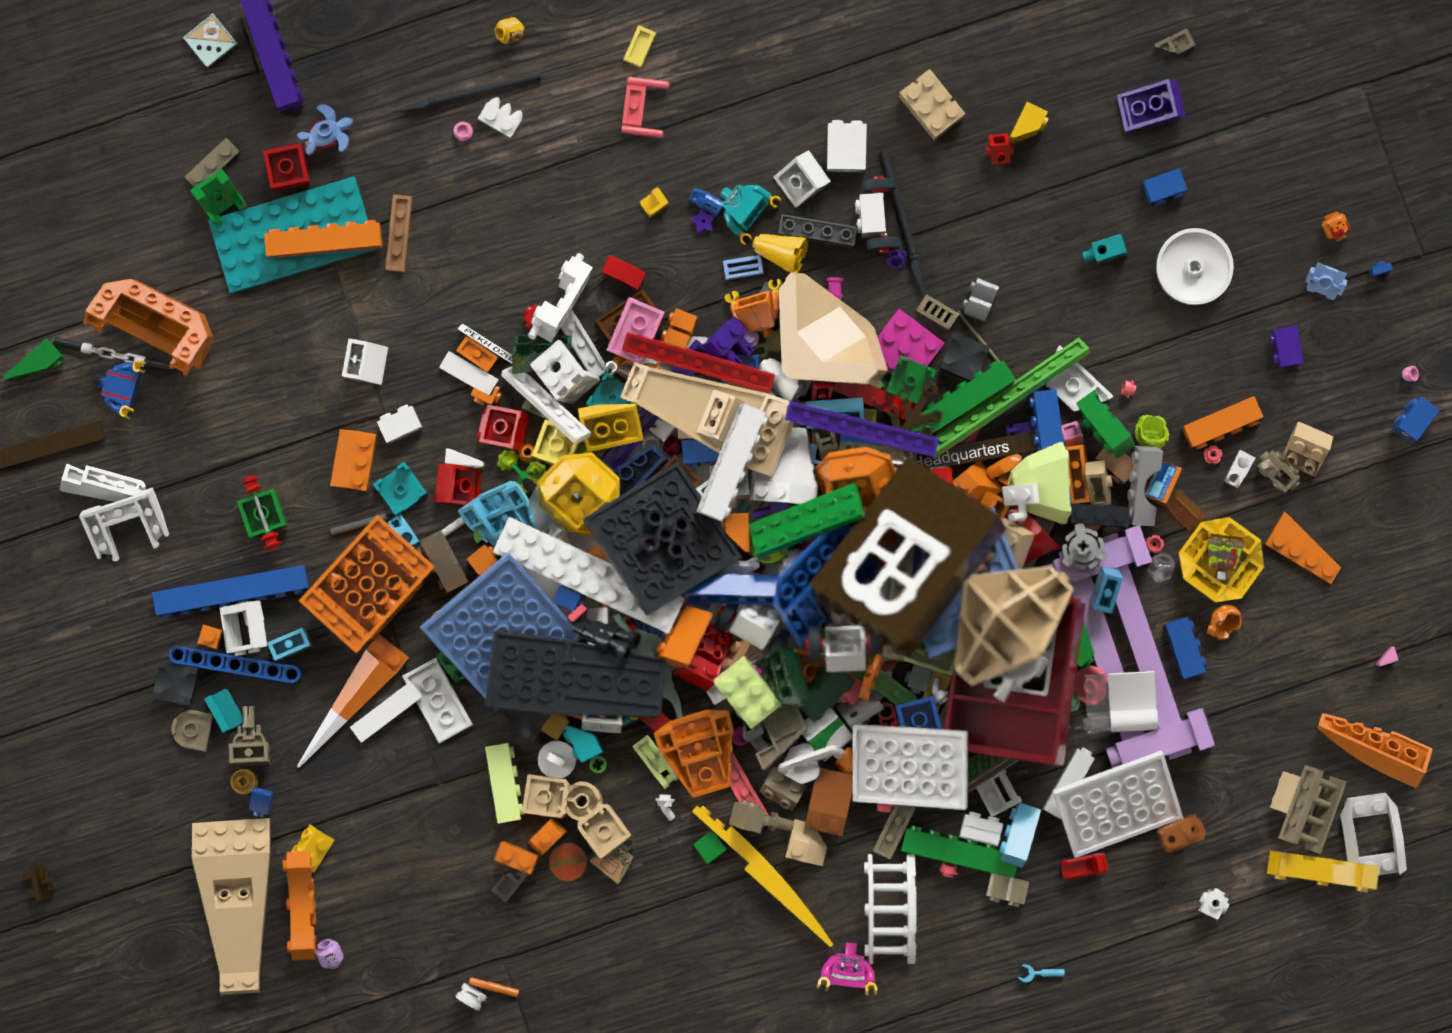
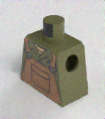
[590,838,635,884]

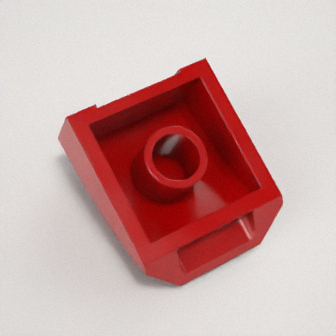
[477,404,529,451]

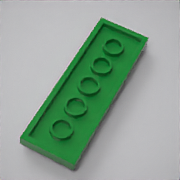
[749,483,865,559]

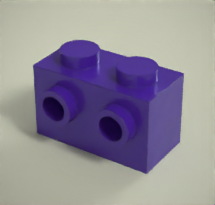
[1270,326,1304,369]

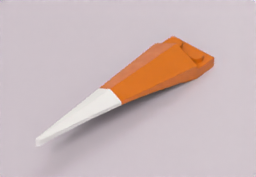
[297,634,409,768]

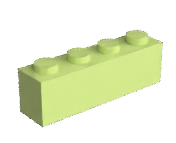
[485,743,524,823]

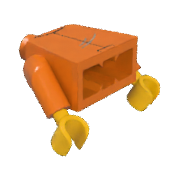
[725,279,782,337]

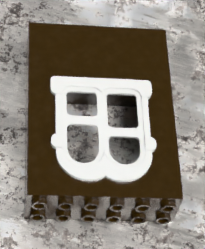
[809,456,1007,658]

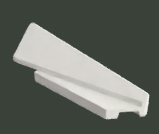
[60,464,146,502]

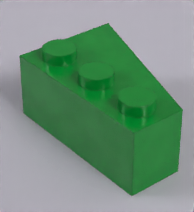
[1076,389,1136,459]

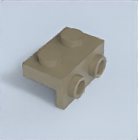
[759,767,807,811]

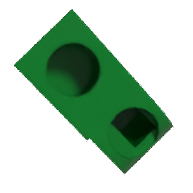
[436,651,466,684]

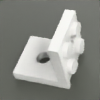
[530,340,601,404]

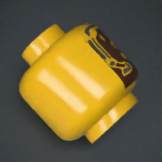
[495,17,524,44]

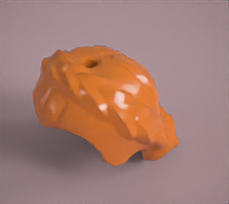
[1207,604,1241,641]

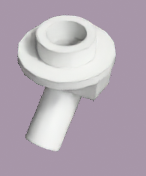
[932,678,949,706]
[655,794,675,820]

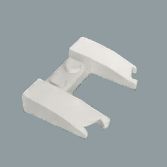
[79,488,169,561]

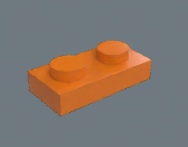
[456,335,499,373]

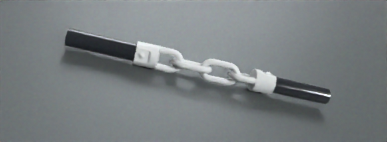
[53,337,173,372]

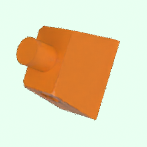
[528,818,567,856]

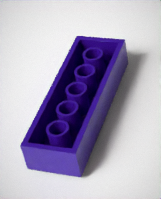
[240,0,304,114]

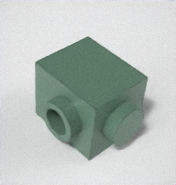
[904,664,932,695]

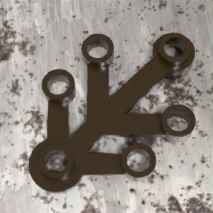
[888,381,942,436]

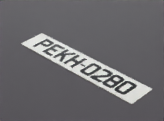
[458,324,525,369]

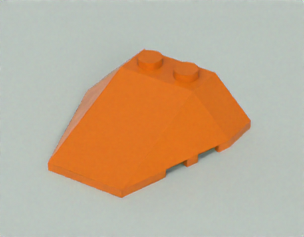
[654,710,733,798]

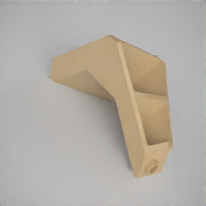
[779,272,888,384]
[954,566,1073,686]

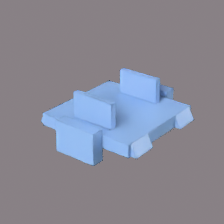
[1306,263,1347,300]

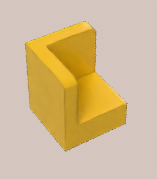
[640,187,669,218]

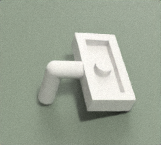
[1002,483,1039,522]

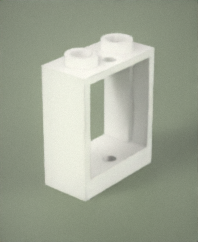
[220,601,267,656]

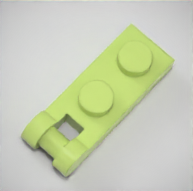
[632,735,679,789]

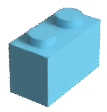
[267,627,312,661]

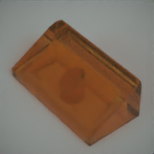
[1164,489,1206,531]

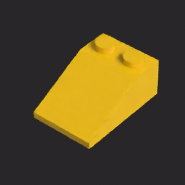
[578,404,644,452]

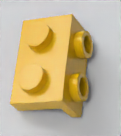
[291,825,334,873]

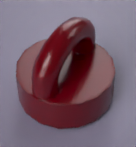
[663,436,682,456]

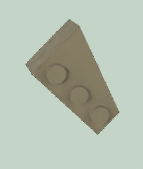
[419,530,468,593]

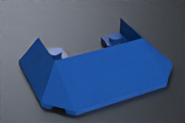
[773,526,879,646]

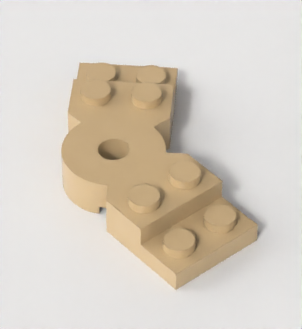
[522,774,632,859]

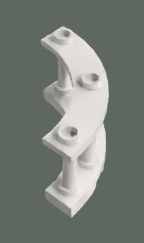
[864,854,916,964]

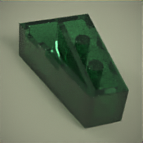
[512,334,572,374]
[755,646,810,709]
[794,659,855,723]

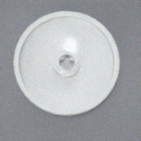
[1156,228,1233,305]

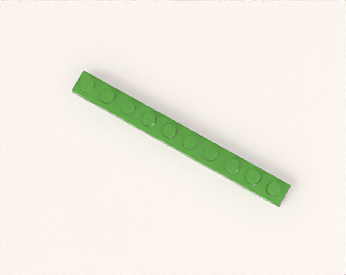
[932,338,1091,459]

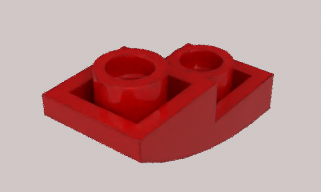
[601,255,646,290]

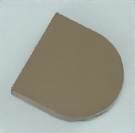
[171,710,214,752]

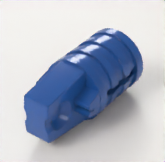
[689,188,724,217]

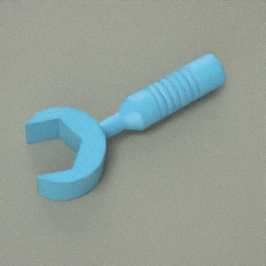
[1018,964,1064,982]

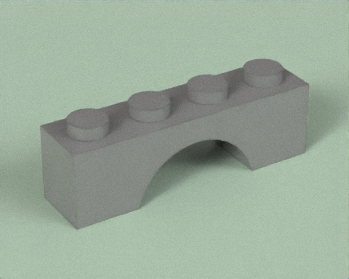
[1127,446,1163,526]

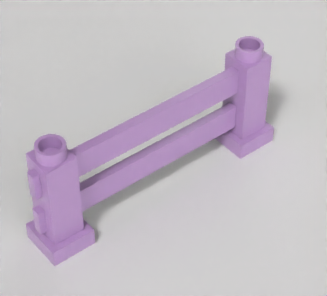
[1044,525,1215,768]

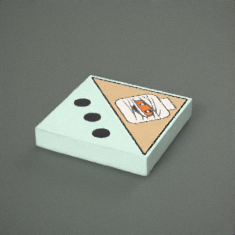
[183,14,237,68]

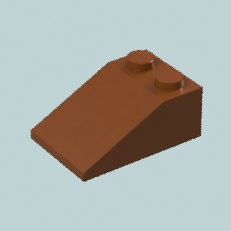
[804,767,853,836]

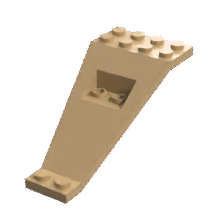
[620,362,794,477]
[192,818,270,995]

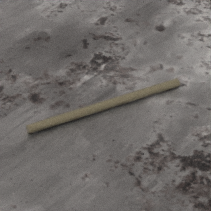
[957,310,1001,363]

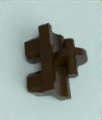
[22,864,56,901]

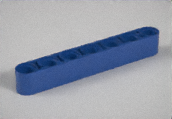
[169,646,302,683]

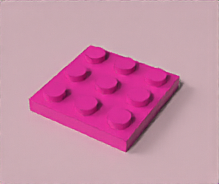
[877,309,944,375]

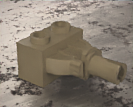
[229,706,270,767]
[729,800,794,833]

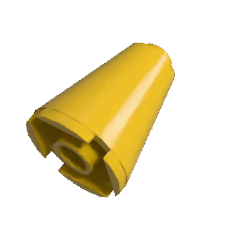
[753,234,808,273]

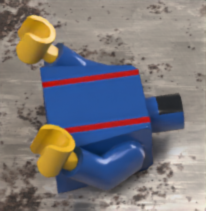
[93,360,146,419]

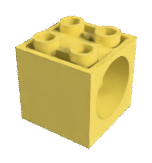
[532,420,584,466]

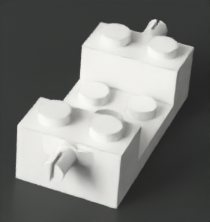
[528,253,593,343]

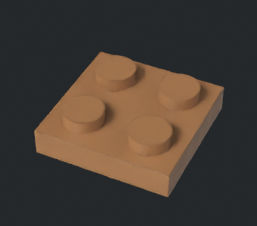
[720,637,751,673]

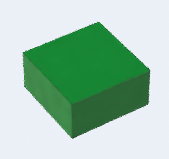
[693,830,727,864]

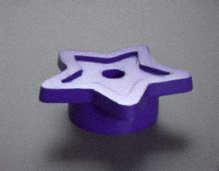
[691,209,715,233]

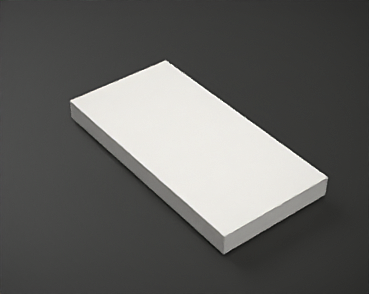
[402,658,473,743]

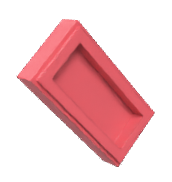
[568,604,587,623]

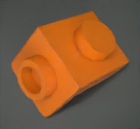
[471,386,502,406]

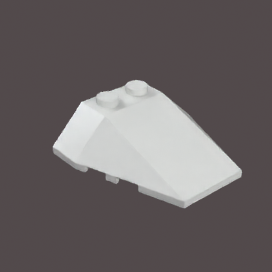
[745,428,817,505]

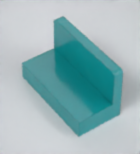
[205,689,243,733]

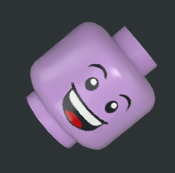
[315,939,344,969]

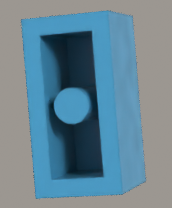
[1089,566,1123,613]

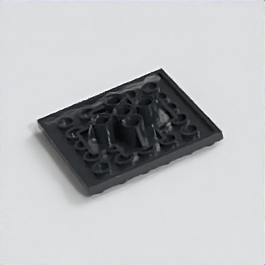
[583,462,742,617]

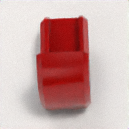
[1060,853,1109,880]

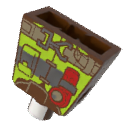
[1208,533,1245,580]

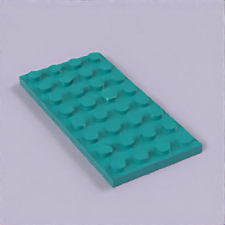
[208,176,377,294]

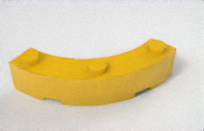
[1267,851,1379,892]

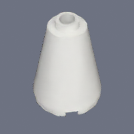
[759,358,811,403]

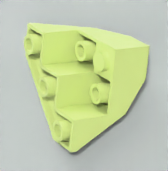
[1008,442,1071,524]

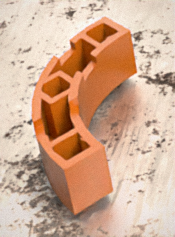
[283,851,316,961]

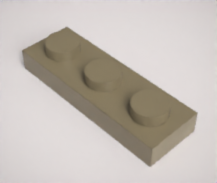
[185,138,240,187]

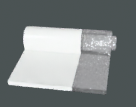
[1083,671,1158,734]

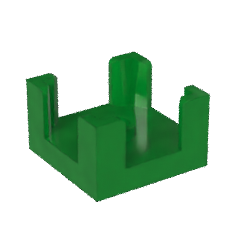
[190,169,247,227]
[886,356,936,404]

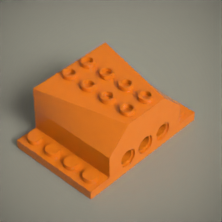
[299,515,435,653]

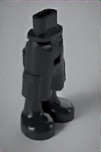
[572,619,641,664]

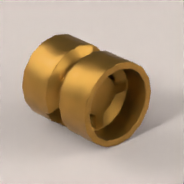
[231,769,259,794]

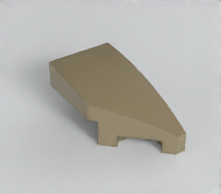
[1155,28,1196,54]

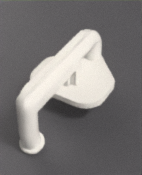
[777,743,844,784]

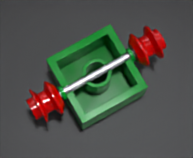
[237,475,288,551]

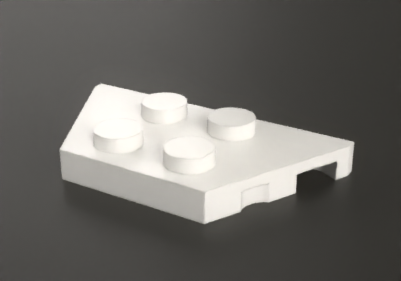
[1046,346,1113,412]

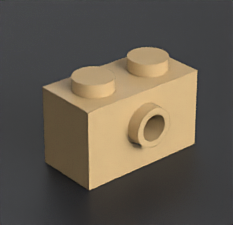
[1085,460,1113,506]

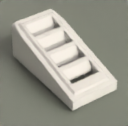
[445,448,485,469]

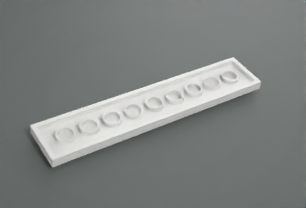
[493,517,685,634]

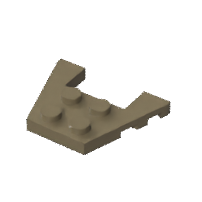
[733,693,808,770]

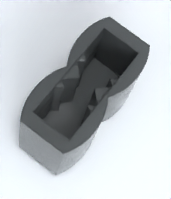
[961,278,999,323]

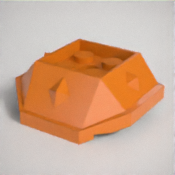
[815,447,896,513]

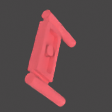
[621,77,669,138]

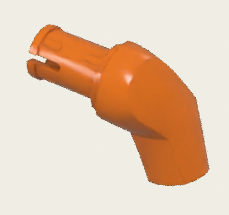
[987,454,1022,479]

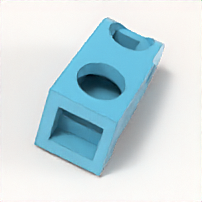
[388,514,421,548]

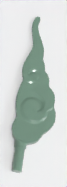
[613,613,683,718]

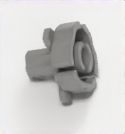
[1062,523,1108,571]

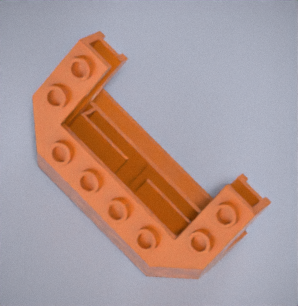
[83,279,213,376]

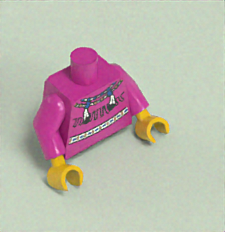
[817,942,877,996]

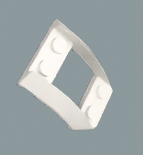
[1340,793,1407,875]

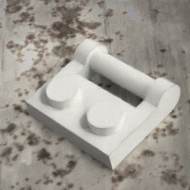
[977,770,1022,817]

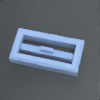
[723,255,764,280]

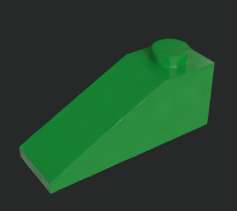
[3,338,65,381]

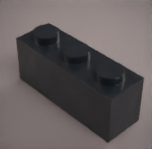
[1069,504,1130,528]

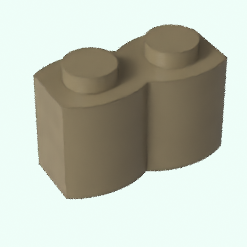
[986,873,1029,907]

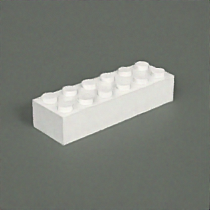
[696,404,767,521]

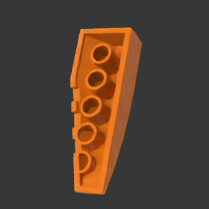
[1317,713,1433,788]

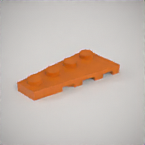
[1264,512,1341,584]

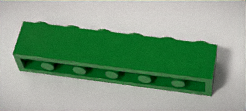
[909,360,1016,435]
[901,825,1017,878]

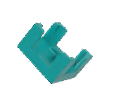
[586,371,634,407]
[373,462,428,516]

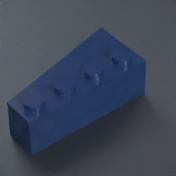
[612,445,669,496]

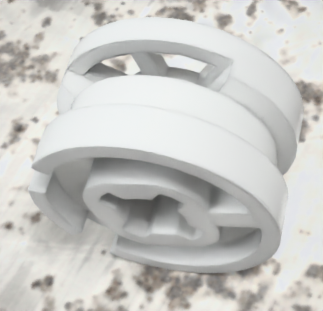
[456,983,487,1011]

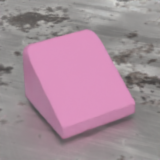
[1061,421,1084,447]
[1376,646,1398,667]

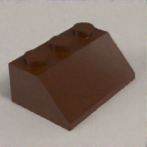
[595,289,666,343]

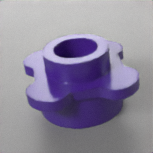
[886,249,907,268]

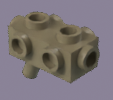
[1257,450,1300,492]

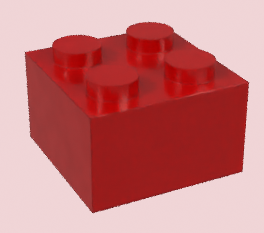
[263,143,311,192]

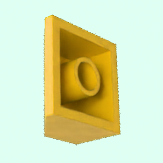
[1009,102,1049,143]

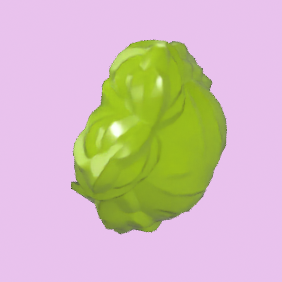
[1135,415,1169,449]

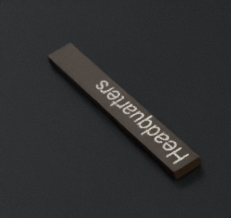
[916,431,1038,468]

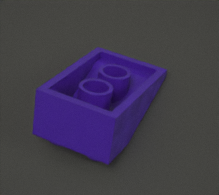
[1117,79,1186,132]

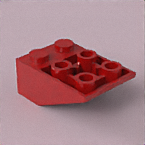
[673,623,733,691]

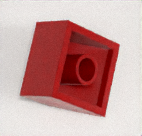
[434,464,482,506]

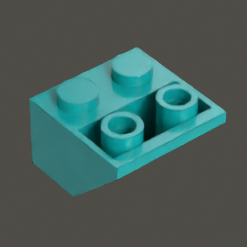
[563,725,604,762]

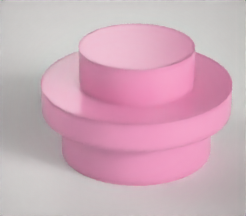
[454,122,473,141]

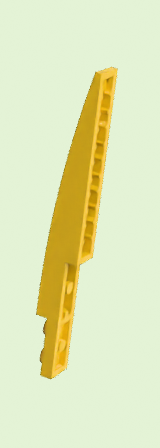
[692,806,833,947]

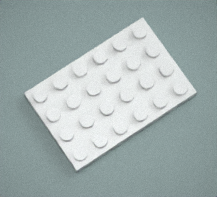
[853,724,967,809]
[1053,751,1183,858]

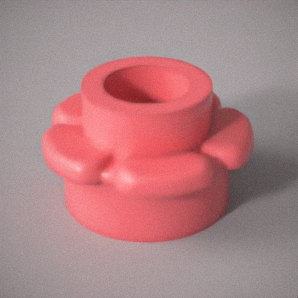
[1121,380,1136,398]
[1203,445,1222,464]
[1145,535,1164,554]
[939,862,958,878]

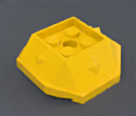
[537,452,620,534]
[1178,517,1264,602]

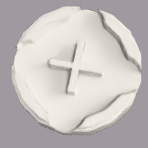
[538,741,576,779]

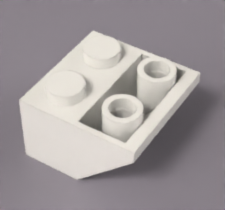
[342,339,388,385]

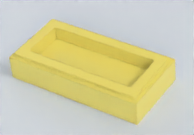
[623,25,656,68]

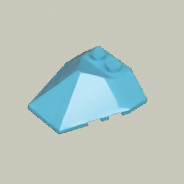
[458,481,538,547]

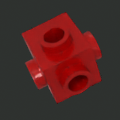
[986,133,1014,165]

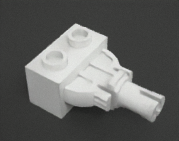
[994,654,1050,702]

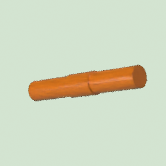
[469,977,519,997]

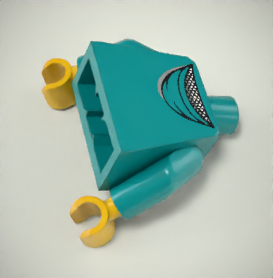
[720,185,781,245]

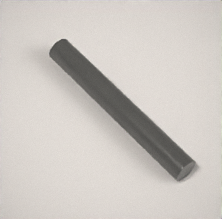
[330,513,387,536]

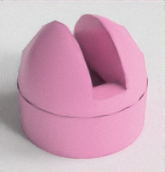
[1402,366,1419,382]

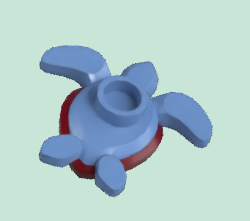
[297,104,353,155]

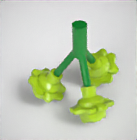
[497,450,547,494]

